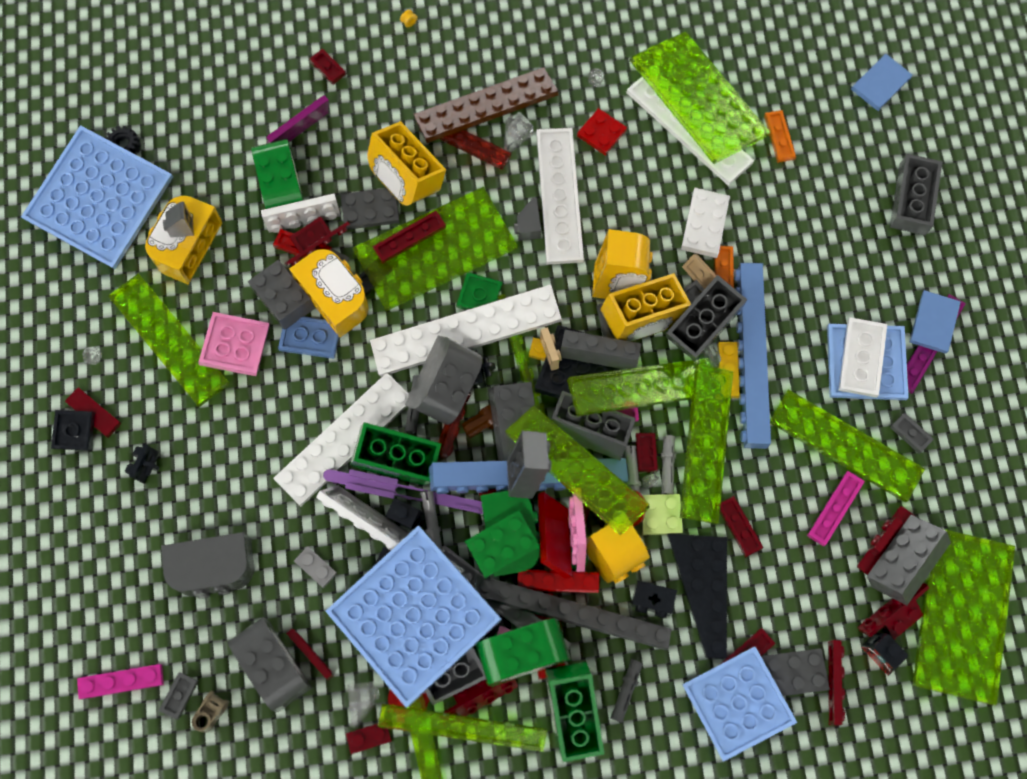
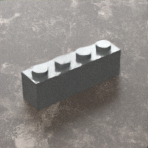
[561,330,641,371]

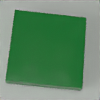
[456,272,503,310]

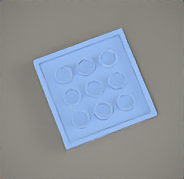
[827,324,909,400]
[682,646,797,761]

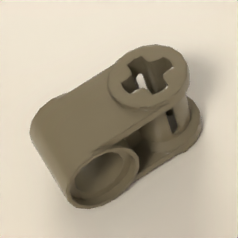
[192,690,229,733]

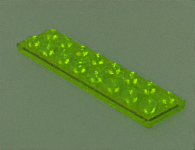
[108,273,230,407]
[567,358,719,416]
[680,364,733,524]
[770,389,925,503]
[505,406,650,536]

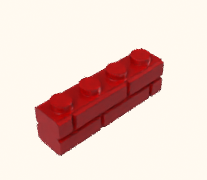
[517,570,599,593]

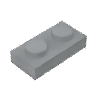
[294,546,337,589]

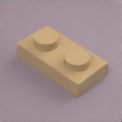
[682,253,717,289]
[540,327,562,371]

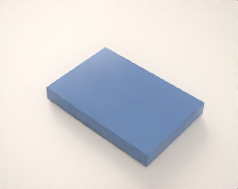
[851,54,913,111]
[910,290,961,354]
[278,316,339,359]

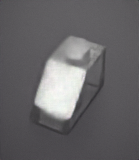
[504,111,534,156]
[347,682,379,728]

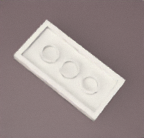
[681,188,730,258]
[261,193,341,233]
[838,317,887,398]

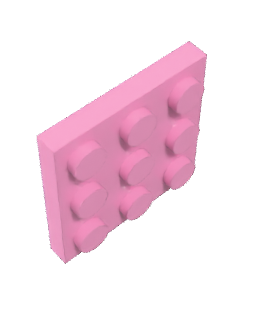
[199,312,270,376]
[568,488,587,572]

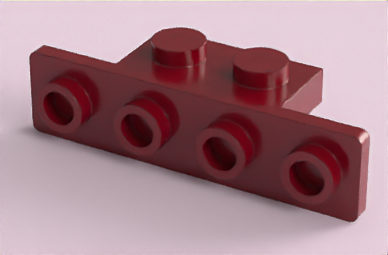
[285,216,350,266]
[857,506,916,575]
[858,582,929,640]
[439,679,518,727]

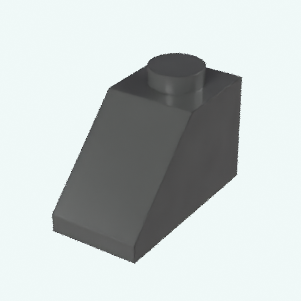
[513,197,541,241]
[163,202,194,238]

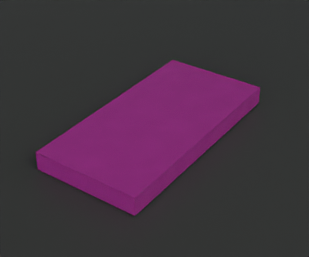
[266,95,329,143]

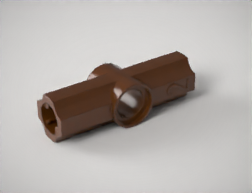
[462,405,494,439]

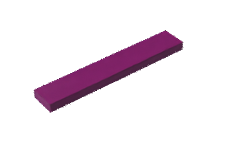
[907,294,966,394]

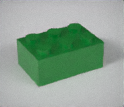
[465,510,540,578]

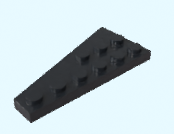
[667,534,727,659]

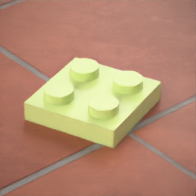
[642,494,683,535]

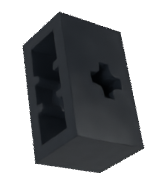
[631,581,677,618]

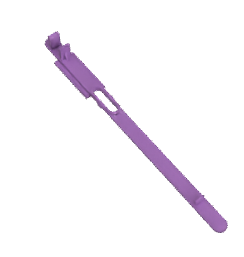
[323,469,539,526]

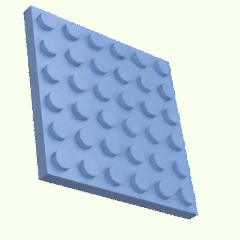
[21,125,174,269]
[326,526,502,708]

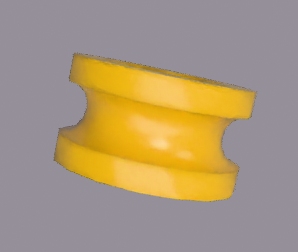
[400,9,417,28]

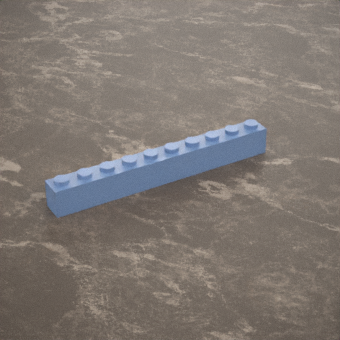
[734,263,771,449]
[429,458,628,494]

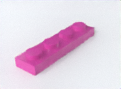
[807,471,865,547]
[77,664,164,700]

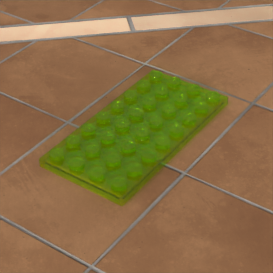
[630,31,770,164]
[352,187,518,311]
[912,529,1015,706]

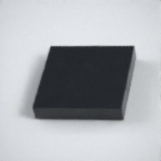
[51,410,95,451]

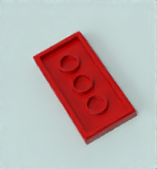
[538,492,572,579]

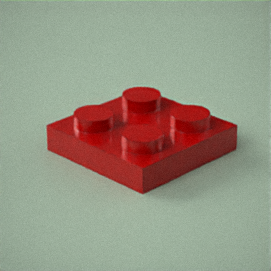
[577,108,627,156]

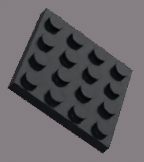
[534,325,623,408]

